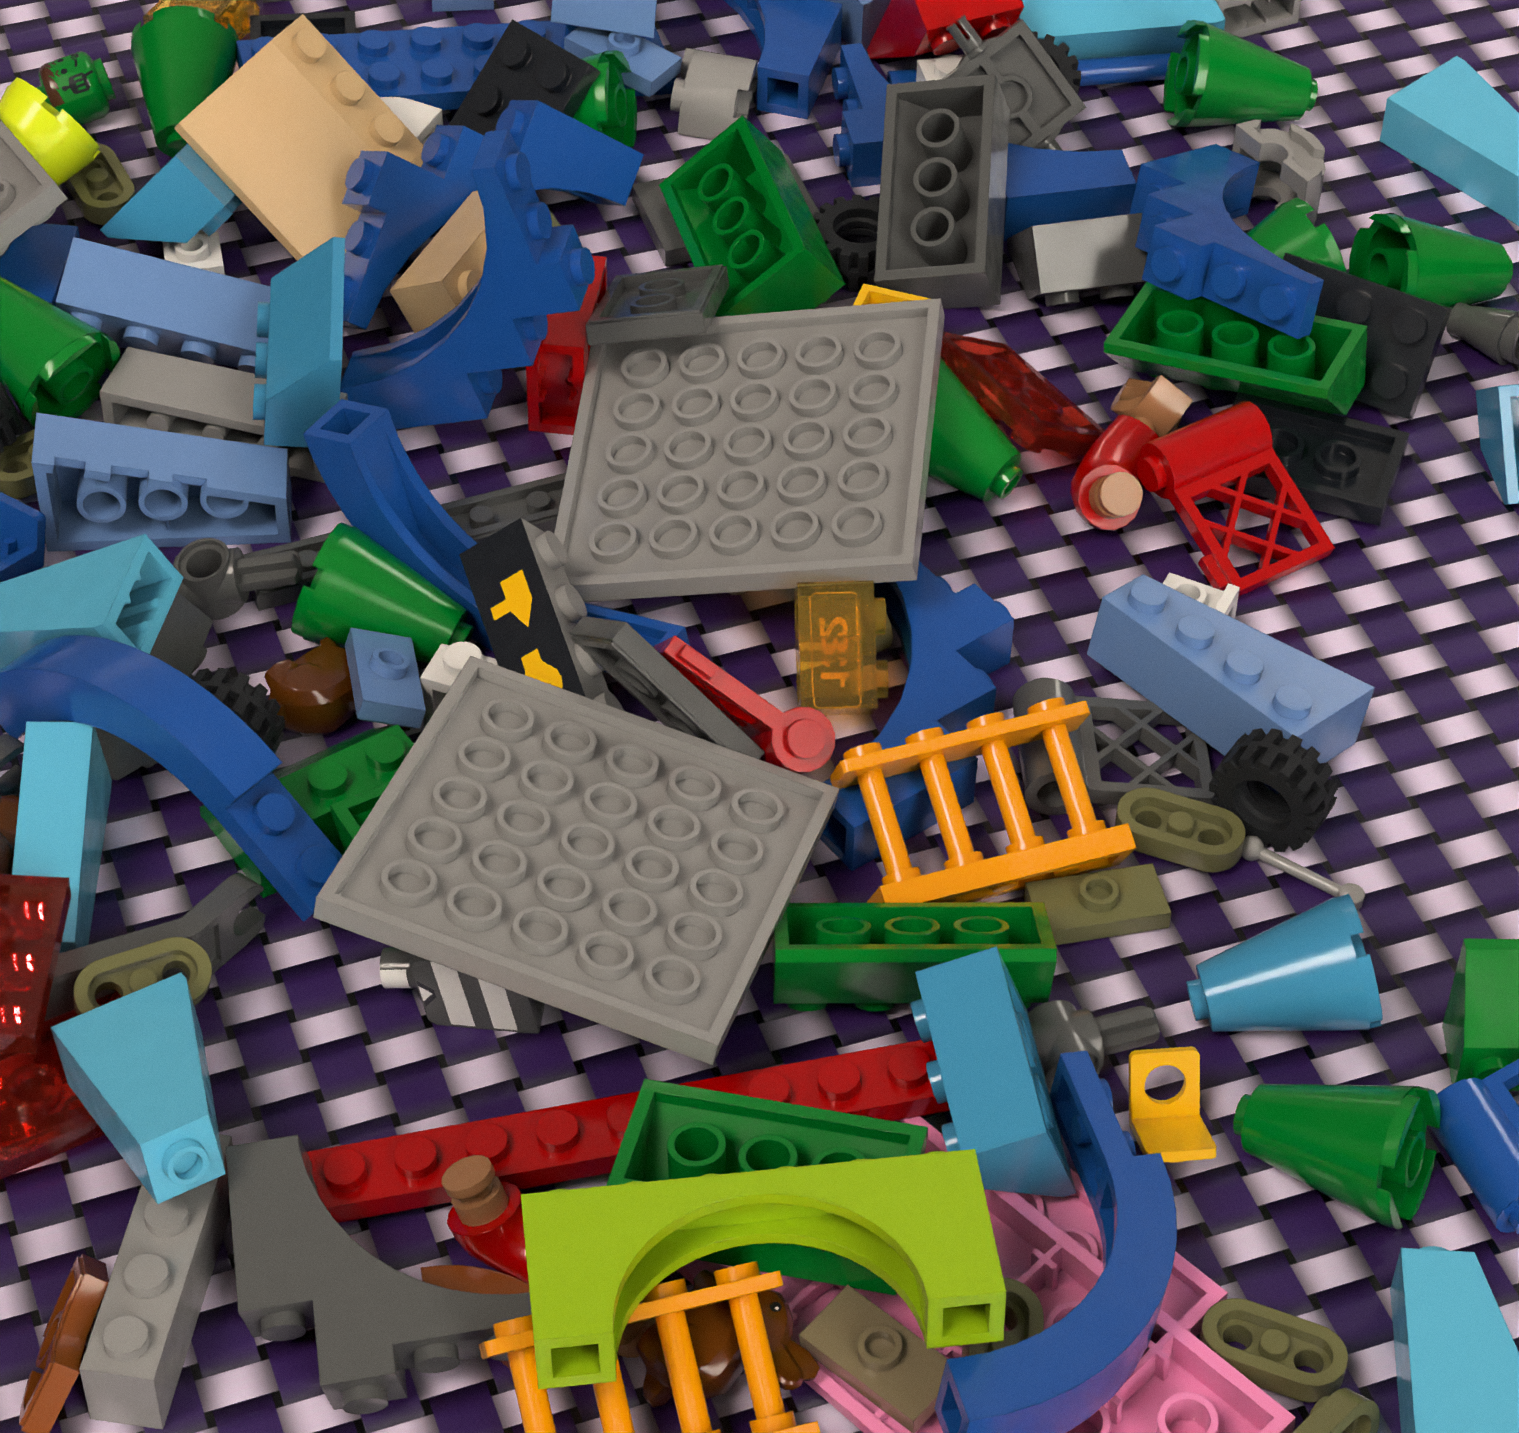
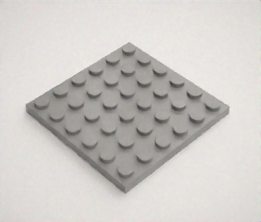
[554,298,945,602]
[313,656,840,1066]

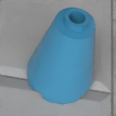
[1186,894,1383,1032]

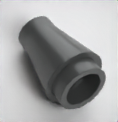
[1446,302,1519,365]

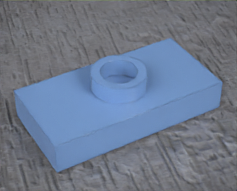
[564,26,682,97]
[345,627,426,729]

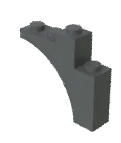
[225,1135,531,1414]

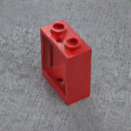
[526,255,607,435]

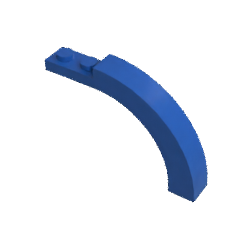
[303,399,690,673]
[0,635,342,922]
[934,1051,1177,1433]

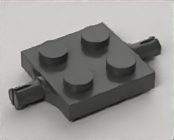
[942,15,1086,150]

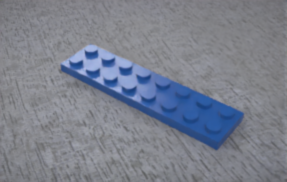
[236,20,676,110]

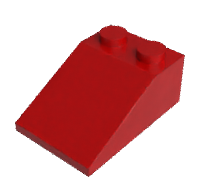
[867,0,1024,59]

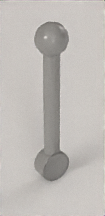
[1242,836,1365,911]

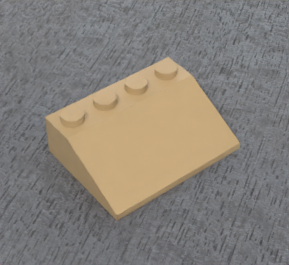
[174,14,424,261]

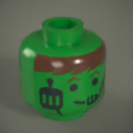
[35,51,116,126]

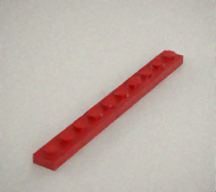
[307,1040,950,1223]

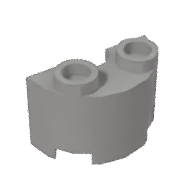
[670,48,758,140]
[1232,120,1325,225]

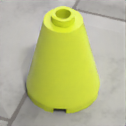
[0,77,101,186]

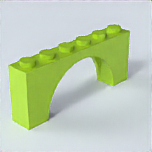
[521,1149,1006,1390]

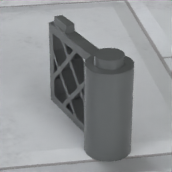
[1012,678,1215,815]

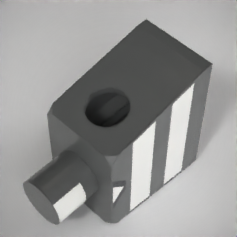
[380,947,545,1033]

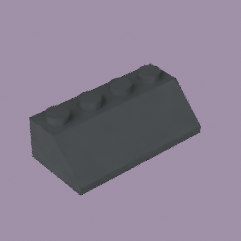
[874,74,1010,309]

